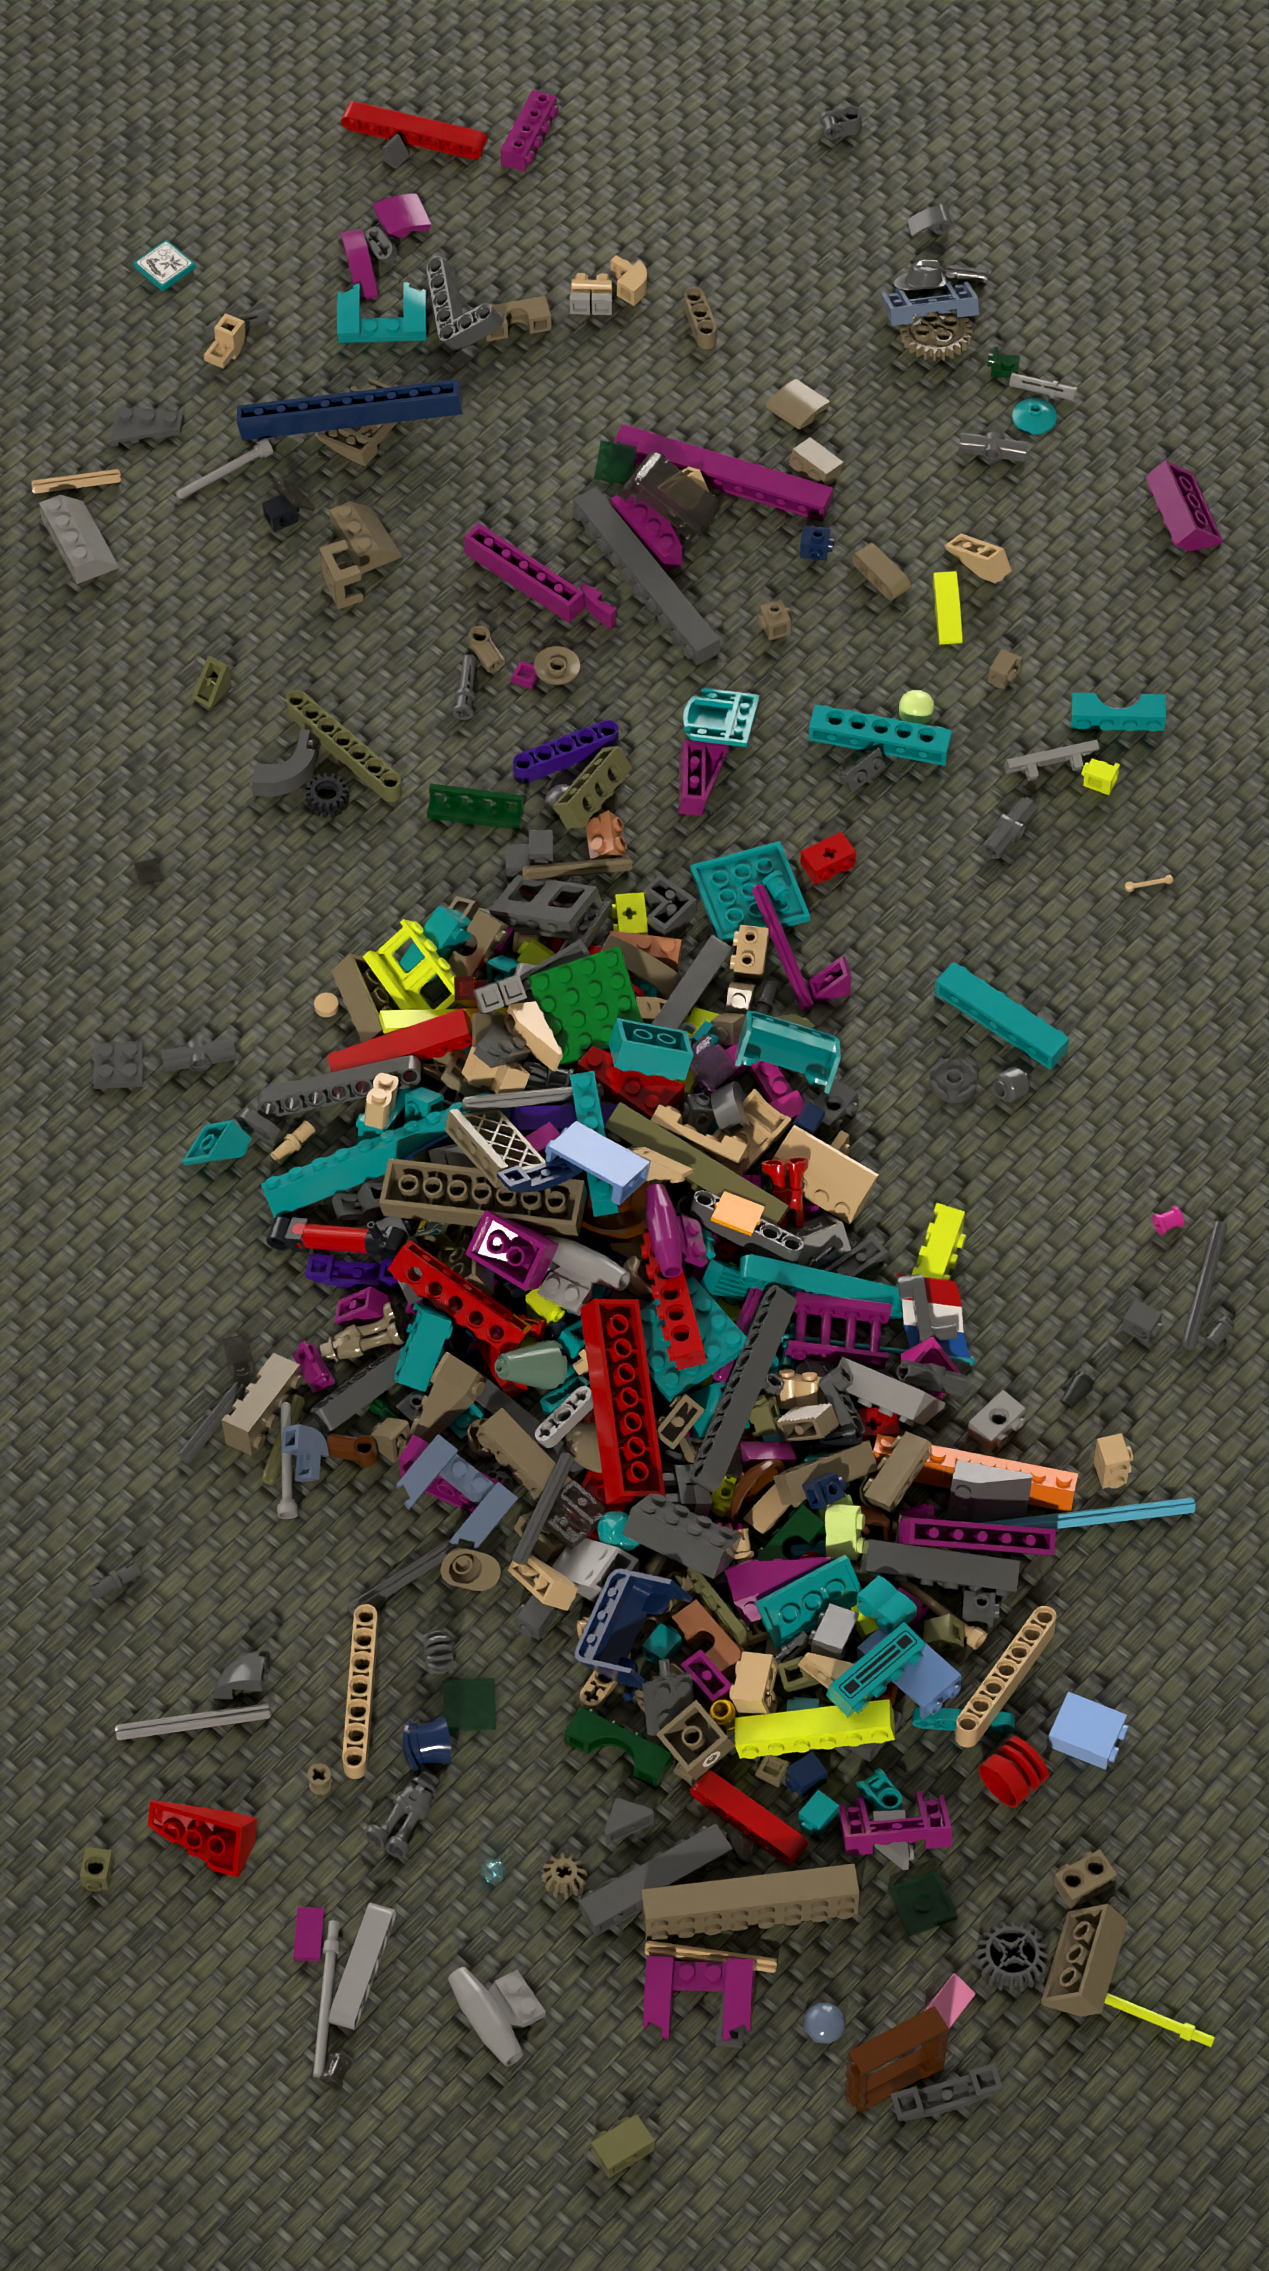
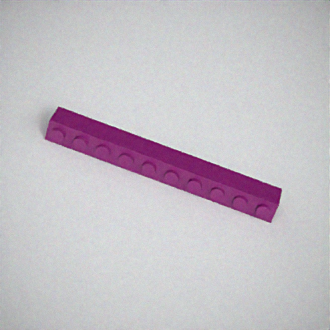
[612,424,833,522]

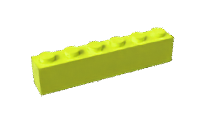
[734,1699,895,1759]

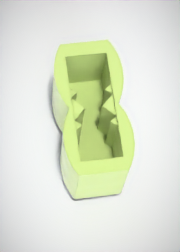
[825,1504,865,1561]

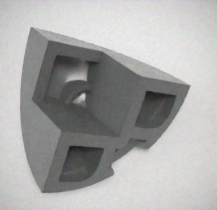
[213,1650,271,1700]

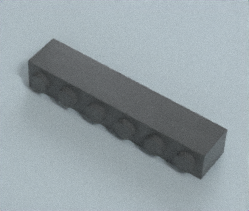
[860,1539,1020,1597]
[579,1824,733,1936]

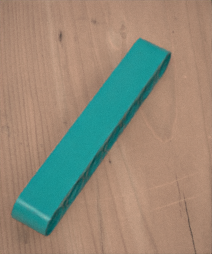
[739,1255,903,1319]

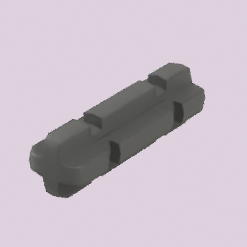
[945,265,989,283]

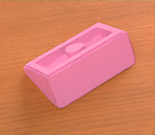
[926,1973,976,2029]

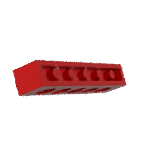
[640,1232,707,1370]
[388,1240,533,1354]

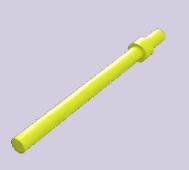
[1105,1993,1215,2047]

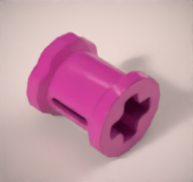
[1152,1206,1185,1235]

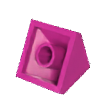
[900,1337,961,1400]

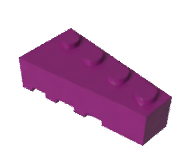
[399,1434,505,1513]

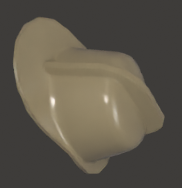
[440,1547,501,1591]

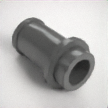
[1205,1316,1235,1349]

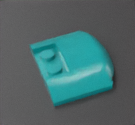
[683,688,760,747]

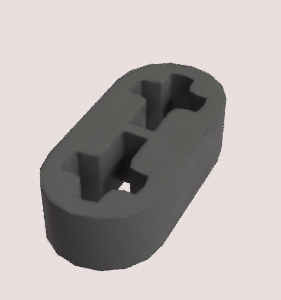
[365,227,398,264]
[237,1108,281,1144]

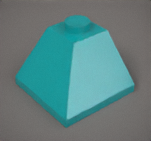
[181,1120,252,1166]

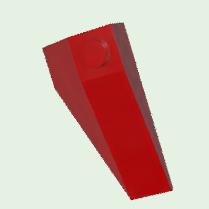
[148,1800,257,1877]

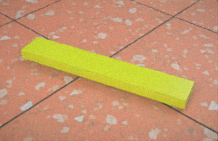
[379,1007,508,1034]

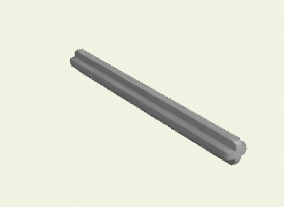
[462,1084,604,1111]
[115,1703,271,1740]

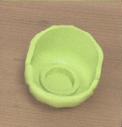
[899,690,934,724]

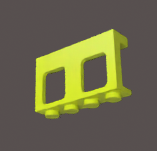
[363,919,467,1010]

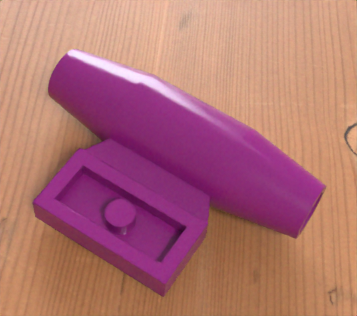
[646,1184,708,1278]

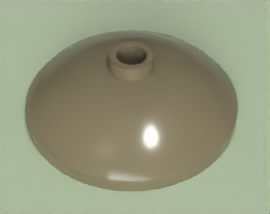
[565,1414,602,1473]

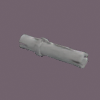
[1009,373,1078,401]

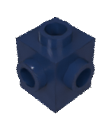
[800,526,834,561]

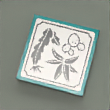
[133,239,196,292]

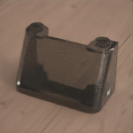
[617,452,721,551]

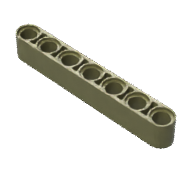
[286,690,402,802]

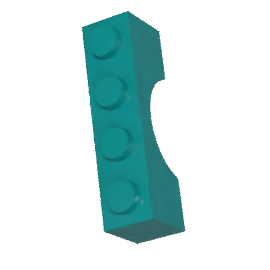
[1071,693,1166,732]

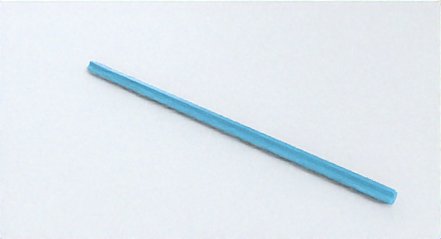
[790,1498,1196,1559]

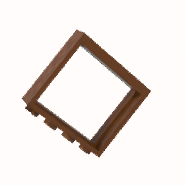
[844,2006,949,2114]

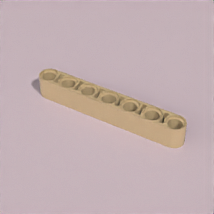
[342,1604,379,1779]
[955,1606,1056,1747]

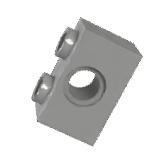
[968,1390,1026,1452]

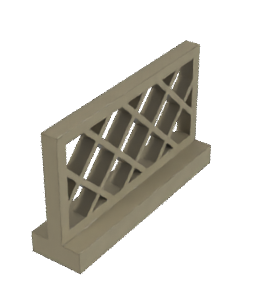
[445,1108,545,1188]

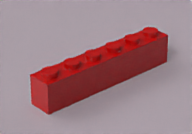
[327,1008,472,1088]

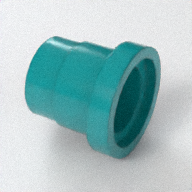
[761,870,790,900]

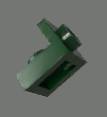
[987,346,1020,378]

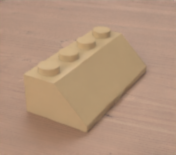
[766,1125,879,1224]

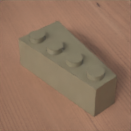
[222,1353,303,1456]

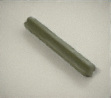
[262,1394,305,1485]

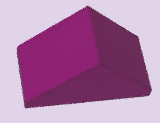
[808,956,851,1002]

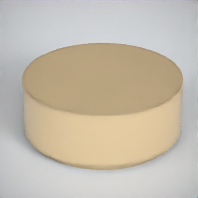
[314,993,339,1017]

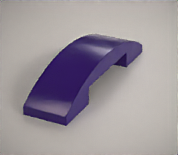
[305,1254,400,1289]

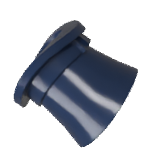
[402,1716,451,1771]

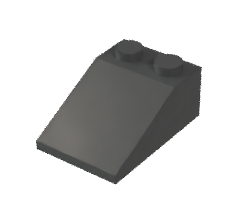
[946,1460,1033,1523]

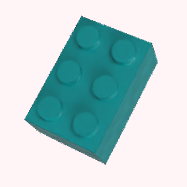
[609,1018,693,1080]

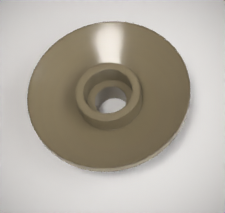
[534,646,580,685]

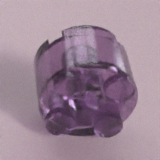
[688,1034,737,1091]

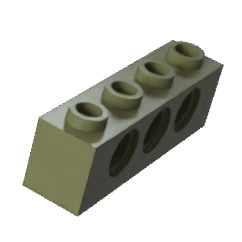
[552,746,633,829]

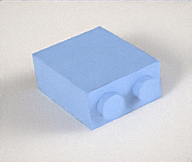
[1047,1692,1129,1770]

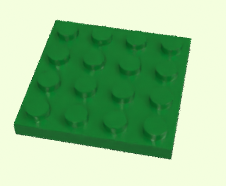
[528,946,643,1068]

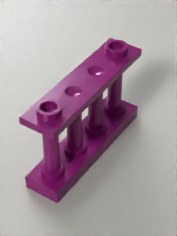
[785,1291,892,1370]

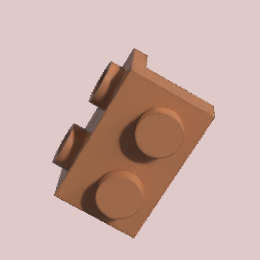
[586,810,627,860]

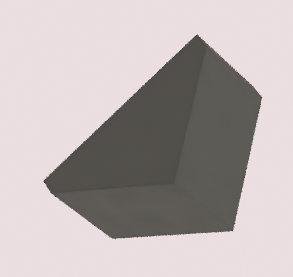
[604,1798,654,1845]

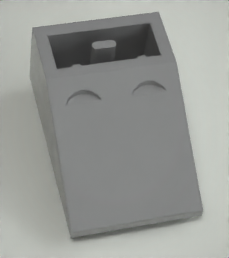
[552,1535,639,1603]

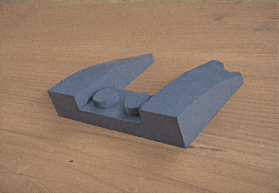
[881,282,979,326]
[396,1434,518,1550]

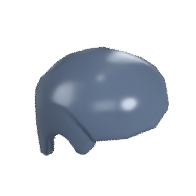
[803,2003,846,2044]

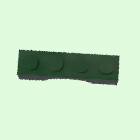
[565,1706,672,1789]

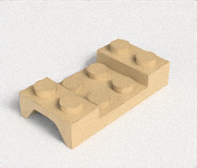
[712,1089,792,1176]
[650,1104,750,1176]

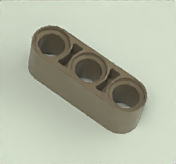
[684,287,717,349]
[852,543,911,601]

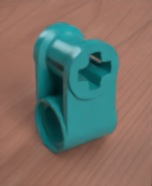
[856,1768,902,1811]

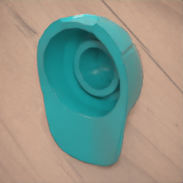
[597,1511,640,1551]

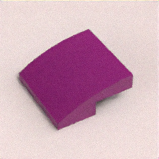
[373,194,431,237]

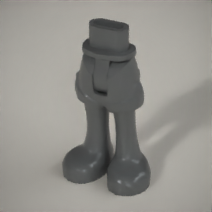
[364,1771,439,1858]

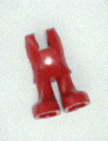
[762,1157,809,1230]

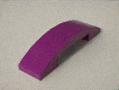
[340,229,378,300]

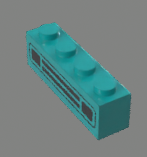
[826,1622,926,1717]

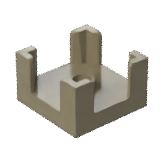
[319,539,363,609]

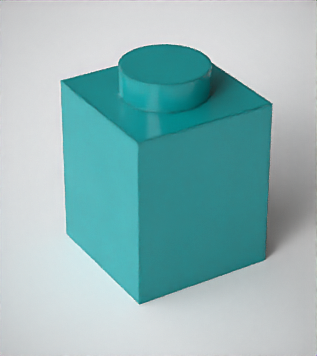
[642,1623,681,1669]
[798,1790,839,1838]

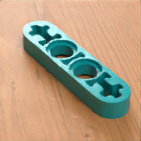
[912,1707,1015,1734]

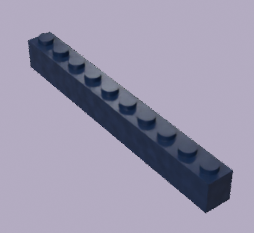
[236,379,463,441]

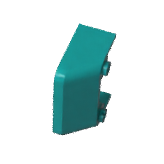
[735,1011,841,1094]

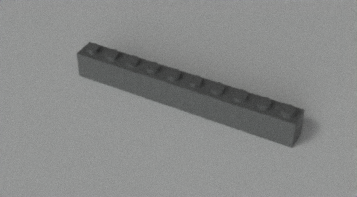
[572,487,720,665]

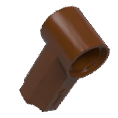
[327,1433,378,1467]

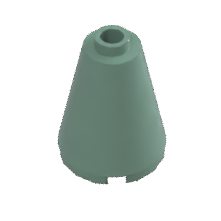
[495,1340,567,1391]

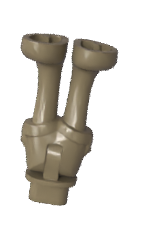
[320,1302,406,1362]

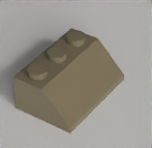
[329,501,402,574]
[863,1431,932,1516]

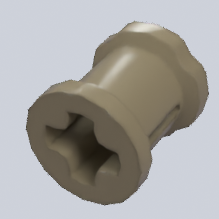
[307,1763,332,1796]

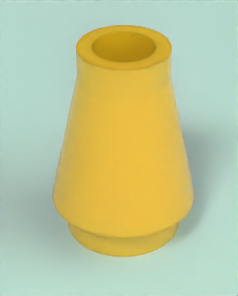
[710,1700,736,1730]

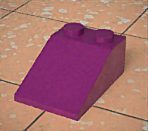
[465,1210,559,1291]

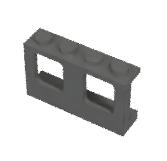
[489,875,603,941]

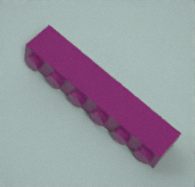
[464,523,584,623]
[898,1518,1056,1556]

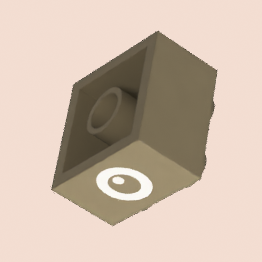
[656,1700,735,1781]

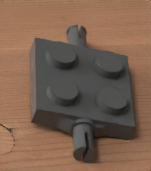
[642,1659,694,1736]

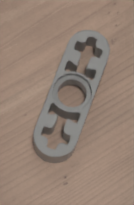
[535,1386,593,1448]

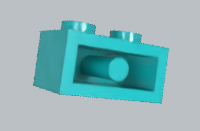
[404,1087,444,1124]

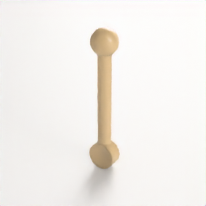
[1125,875,1174,892]

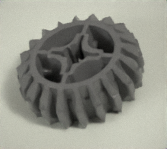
[976,1920,1049,1993]

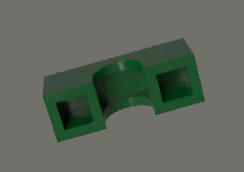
[754,1504,826,1561]

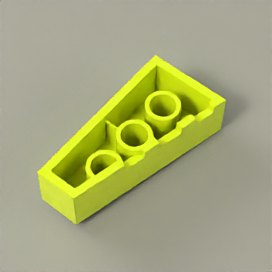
[912,1203,966,1280]

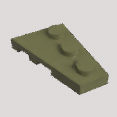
[687,1569,751,1648]

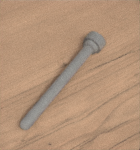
[176,438,273,499]
[277,1401,298,1519]

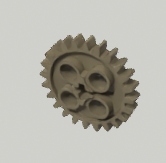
[901,310,973,361]

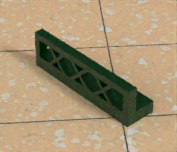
[427,783,524,830]

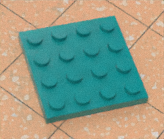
[690,841,810,944]
[640,1276,751,1402]

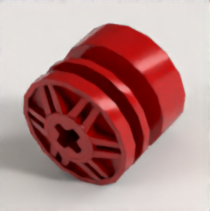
[978,1736,1049,1808]

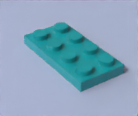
[755,1555,862,1649]

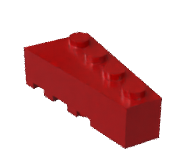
[577,1046,685,1120]

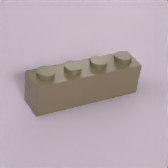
[476,1408,572,1503]
[773,1441,878,1508]

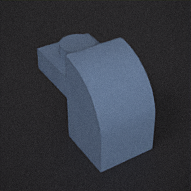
[281,1424,329,1482]

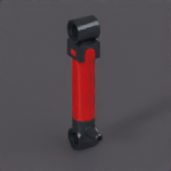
[266,1217,408,1261]

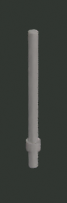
[313,1920,340,2078]

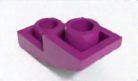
[580,583,616,629]

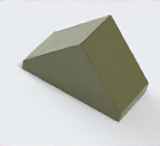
[192,656,232,708]

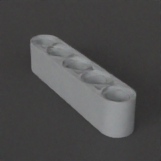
[328,1902,396,2030]

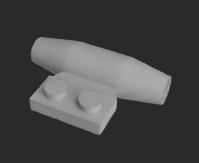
[537,1234,630,1316]
[448,1967,546,2066]

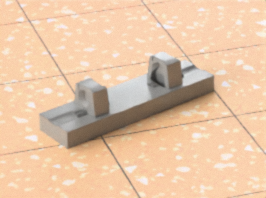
[1004,740,1099,781]

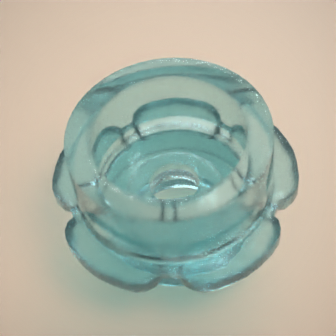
[481,1857,505,1883]

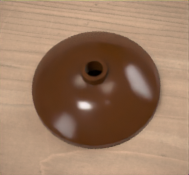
[730,1459,785,1525]

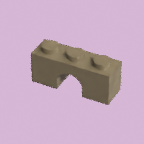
[486,296,552,341]
[448,909,508,988]

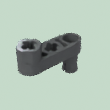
[897,1274,957,1343]
[819,1365,866,1452]

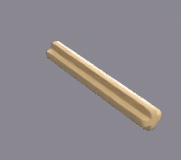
[31,469,121,494]

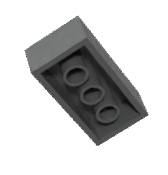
[622,1493,742,1579]

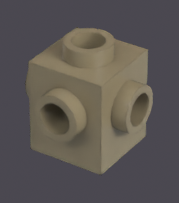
[757,600,792,640]

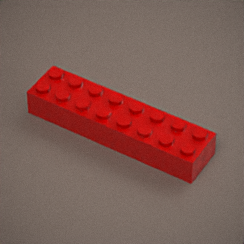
[580,1299,666,1504]

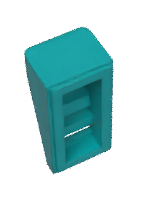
[557,1319,585,1359]

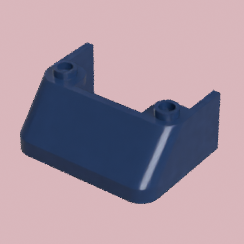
[575,1569,693,1689]

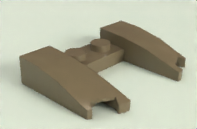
[318,378,406,467]

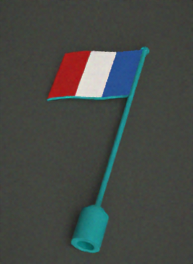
[748,1273,975,1366]

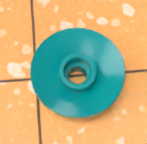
[1012,398,1057,435]

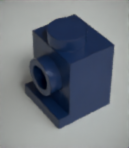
[802,1473,846,1509]

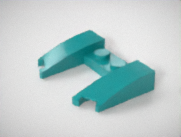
[337,282,427,343]

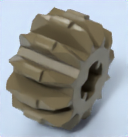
[542,1852,587,1900]

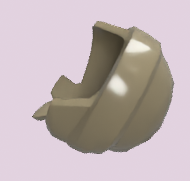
[623,1251,655,1296]

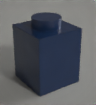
[785,1752,828,1798]

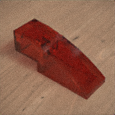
[454,976,491,1008]

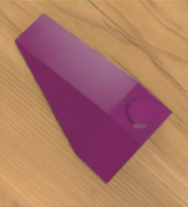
[725,1557,833,1624]

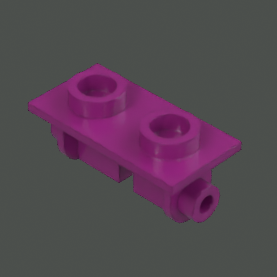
[292,1341,336,1394]

